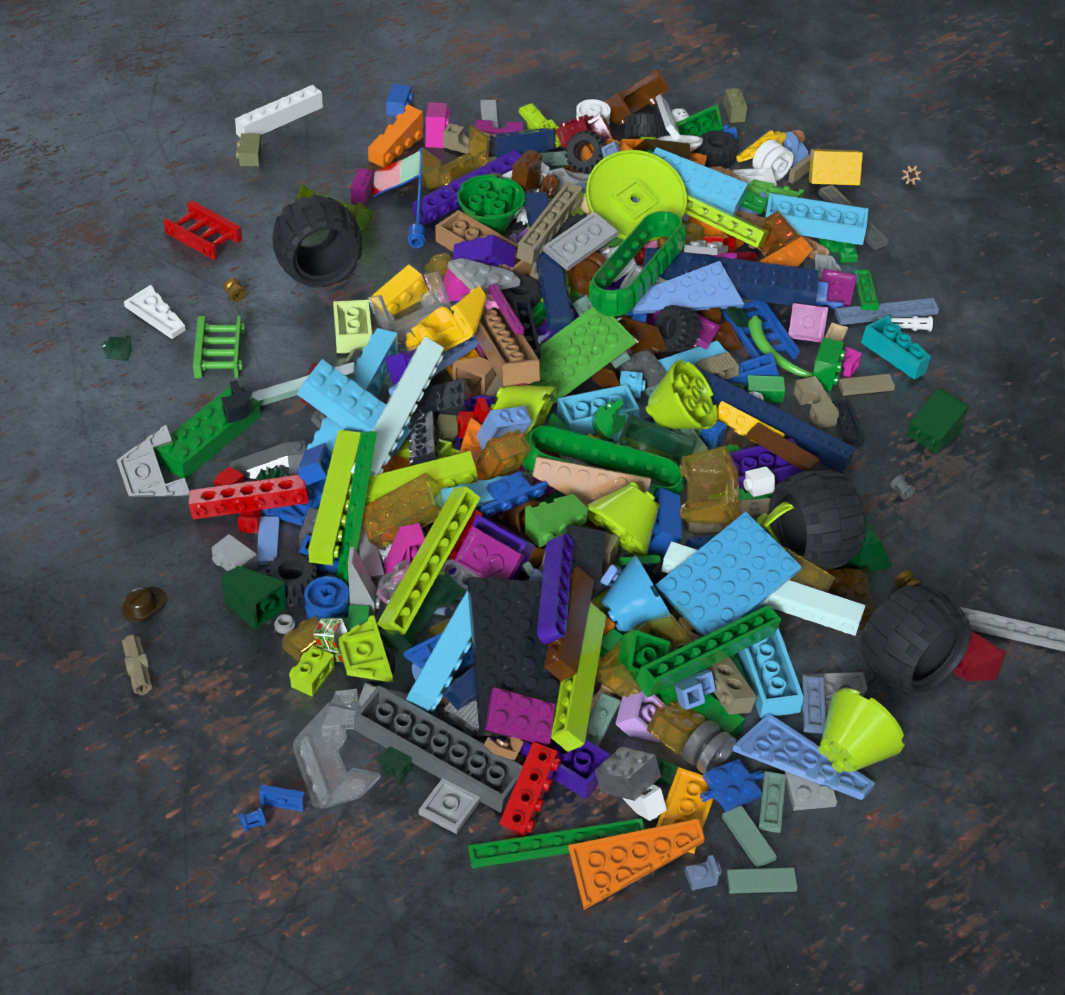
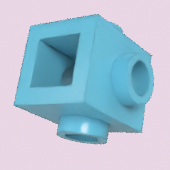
[620,371,646,398]

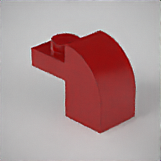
[457,398,490,438]

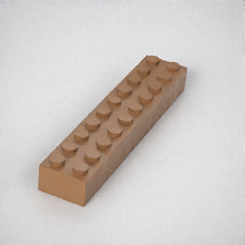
[461,294,540,386]

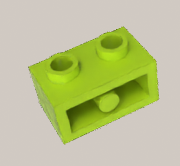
[289,645,335,697]

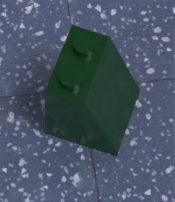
[907,387,969,454]
[847,514,891,573]
[221,566,287,630]

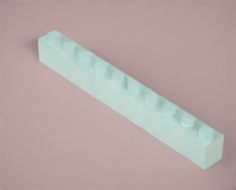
[350,336,444,476]
[662,542,865,636]

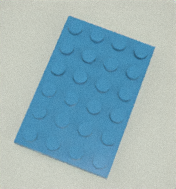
[655,512,802,637]

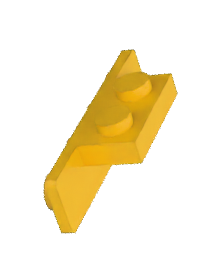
[717,401,785,443]

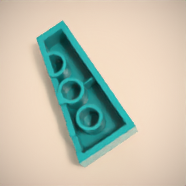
[861,315,931,380]

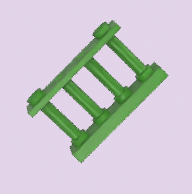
[193,316,245,378]

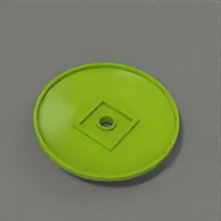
[586,150,687,241]

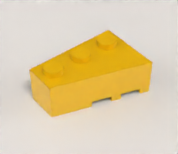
[370,264,430,318]

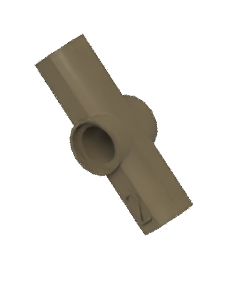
[122,635,152,695]

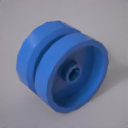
[304,576,350,626]

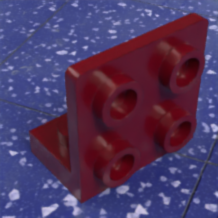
[555,114,594,148]

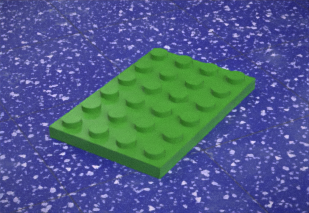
[529,307,636,405]

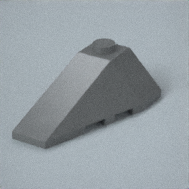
[230,440,306,481]

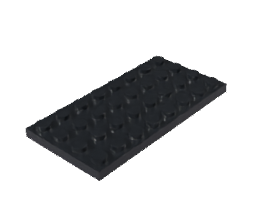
[467,577,560,739]

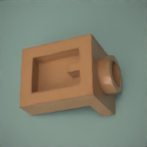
[484,737,524,761]

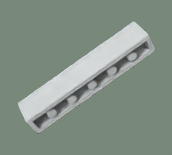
[235,85,323,137]

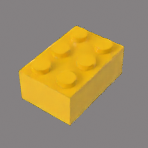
[809,149,862,185]

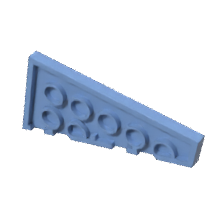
[632,261,744,314]
[732,713,875,800]

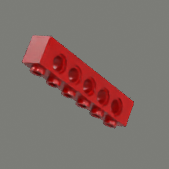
[189,475,309,520]

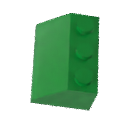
[676,105,723,137]

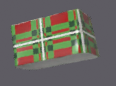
[313,619,347,662]

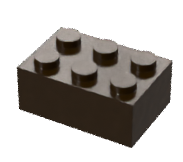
[823,569,874,630]

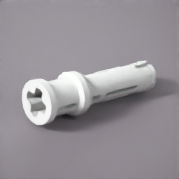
[879,316,933,332]

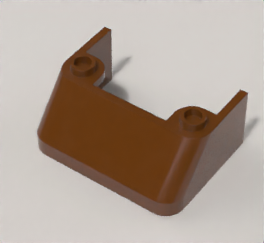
[604,69,671,125]
[591,317,667,389]

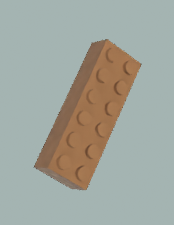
[436,210,534,276]

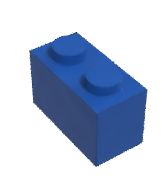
[386,84,414,116]
[298,443,332,485]

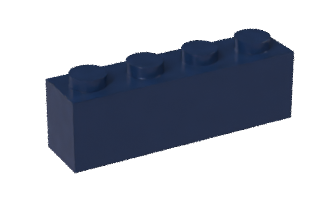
[490,127,555,158]

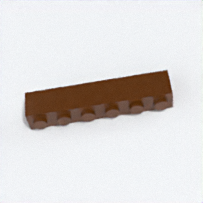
[544,567,594,681]

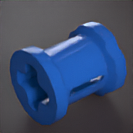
[239,807,266,833]

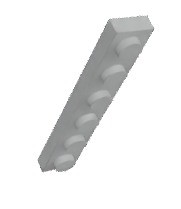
[960,607,1065,651]

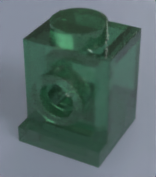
[102,335,132,361]
[377,746,412,785]

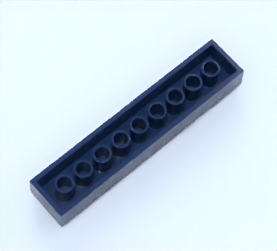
[643,247,819,306]

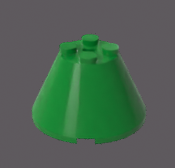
[457,174,525,235]

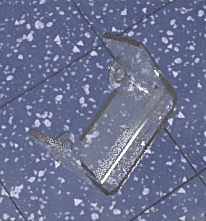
[368,271,454,344]
[293,702,381,809]

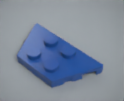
[263,479,325,526]
[403,632,474,674]

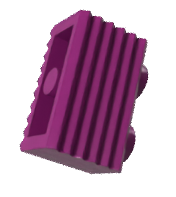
[350,168,374,206]

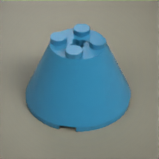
[601,556,676,634]

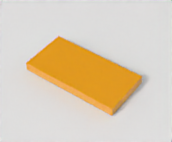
[656,767,714,854]

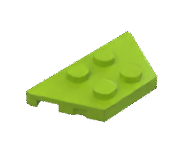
[338,615,393,682]

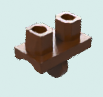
[539,174,559,199]

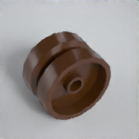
[568,252,607,297]

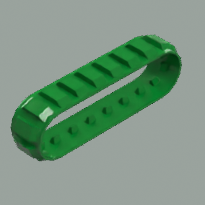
[589,211,686,316]
[519,426,684,495]

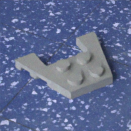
[117,425,190,497]

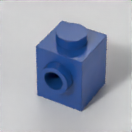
[700,420,727,450]

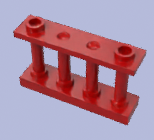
[163,200,242,260]

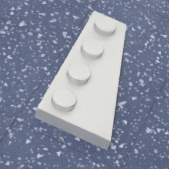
[124,285,186,339]

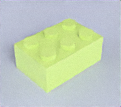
[333,300,372,353]

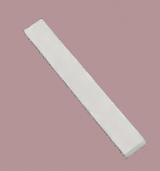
[655,94,680,141]

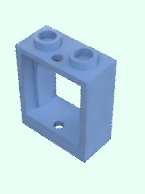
[476,406,531,452]

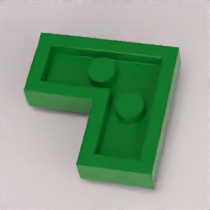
[818,238,858,262]

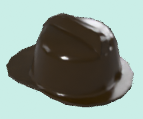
[122,586,167,622]

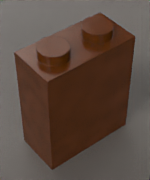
[511,149,543,202]

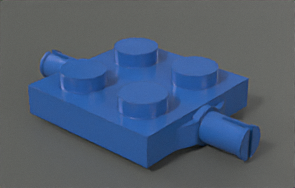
[700,759,764,812]

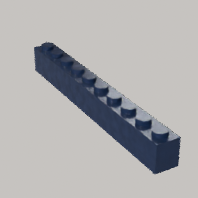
[525,192,574,330]
[694,365,855,474]

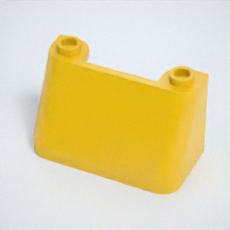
[411,285,486,353]

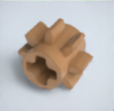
[901,166,921,185]

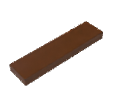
[747,423,820,471]

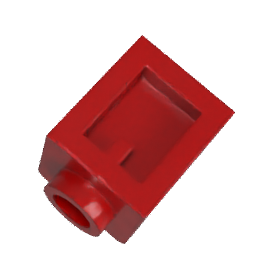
[238,511,261,533]

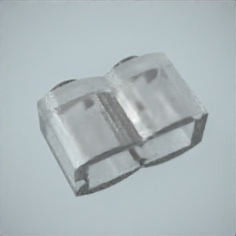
[376,560,411,604]

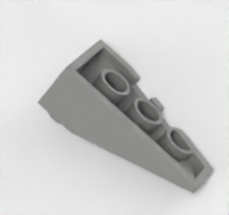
[348,547,380,617]

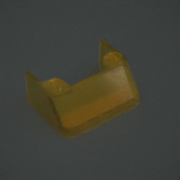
[422,125,489,190]
[595,614,691,697]

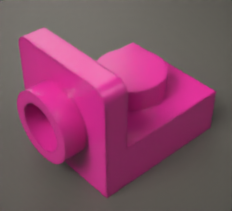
[843,347,862,378]

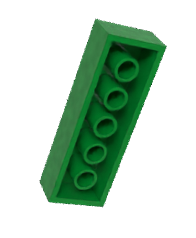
[154,386,261,480]

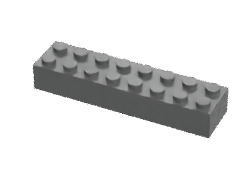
[354,685,523,813]

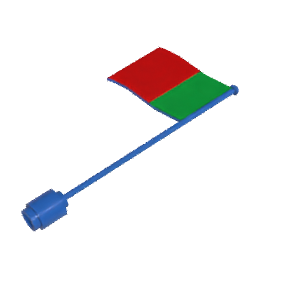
[372,148,426,248]

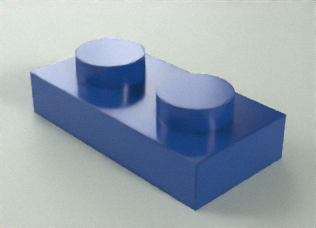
[259,785,306,812]

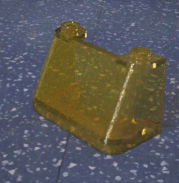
[679,446,740,525]

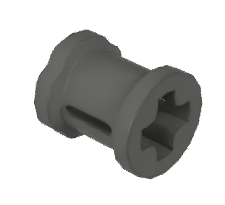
[890,475,915,500]

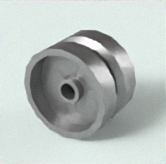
[682,720,736,774]

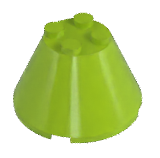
[646,359,717,430]
[490,385,557,454]
[585,481,660,556]
[818,688,905,773]

